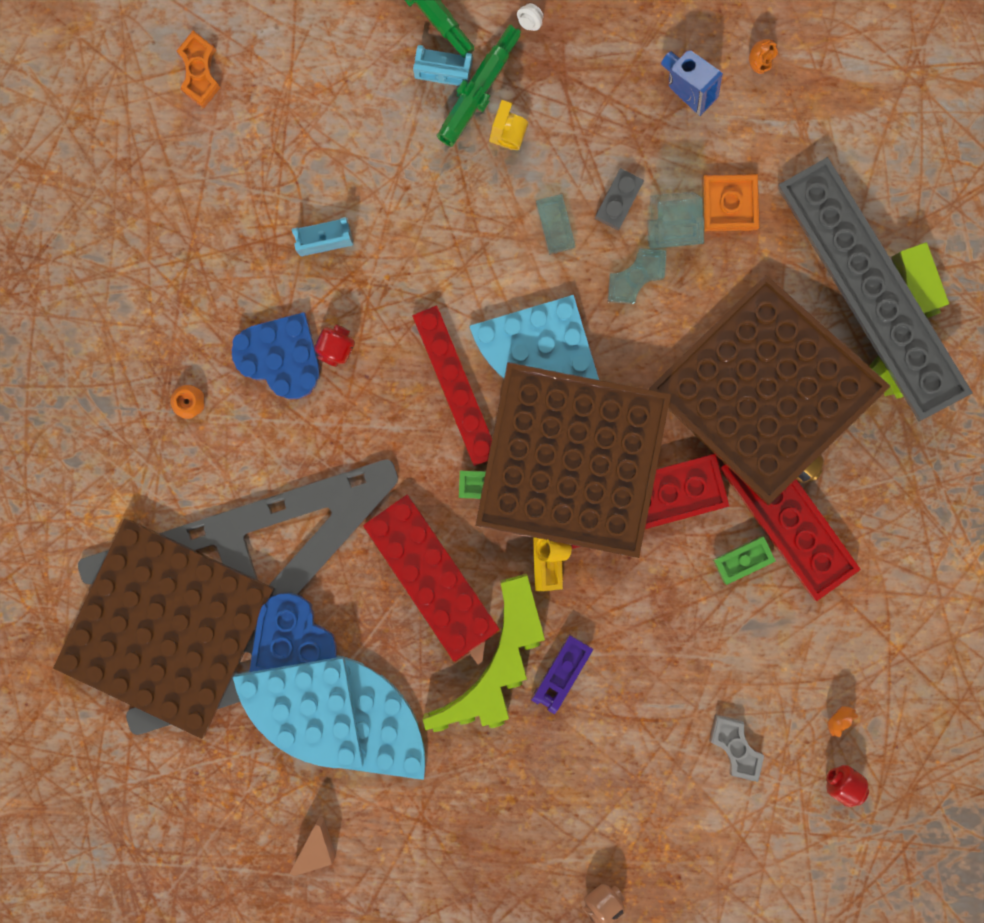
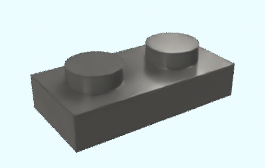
[595,168,644,231]

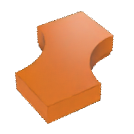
[176,30,220,109]

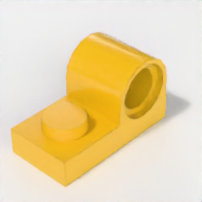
[489,100,529,150]

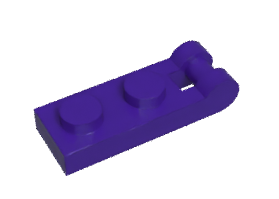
[531,634,594,714]

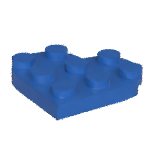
[232,312,320,399]
[249,593,337,672]

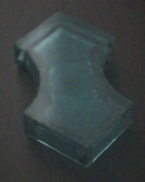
[607,248,667,304]

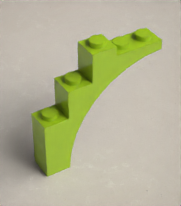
[869,242,949,399]
[423,574,545,732]

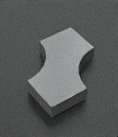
[709,714,764,782]

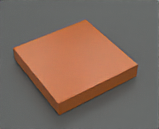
[702,174,759,232]

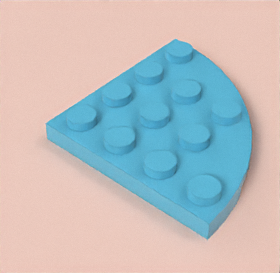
[469,295,599,380]
[337,655,426,780]
[233,656,364,769]

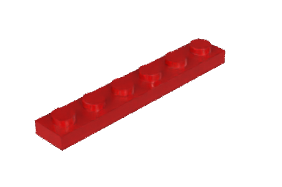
[412,305,492,466]

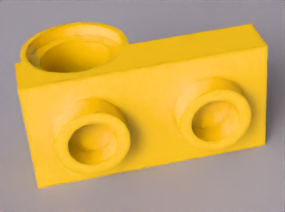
[533,537,572,591]

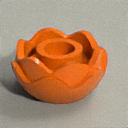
[749,39,778,74]
[170,385,204,419]
[827,706,858,737]

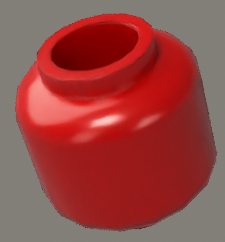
[314,324,355,367]
[826,765,869,807]

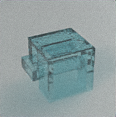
[647,192,704,249]

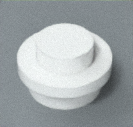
[517,3,543,31]

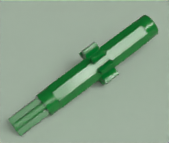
[404,0,475,58]
[436,25,521,147]

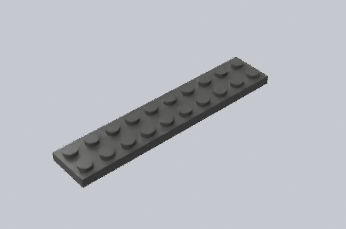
[778,157,973,422]

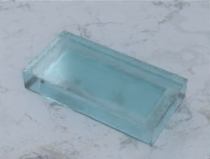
[536,194,576,255]

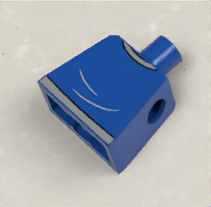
[661,50,723,116]

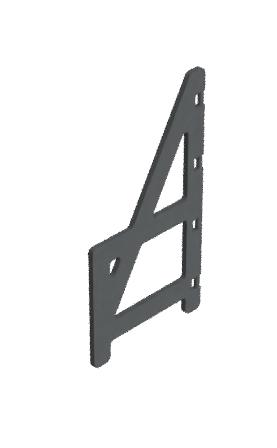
[78,460,398,735]

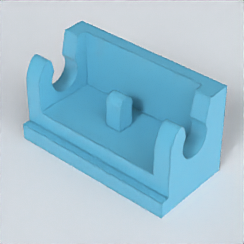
[413,45,473,86]
[292,217,353,257]

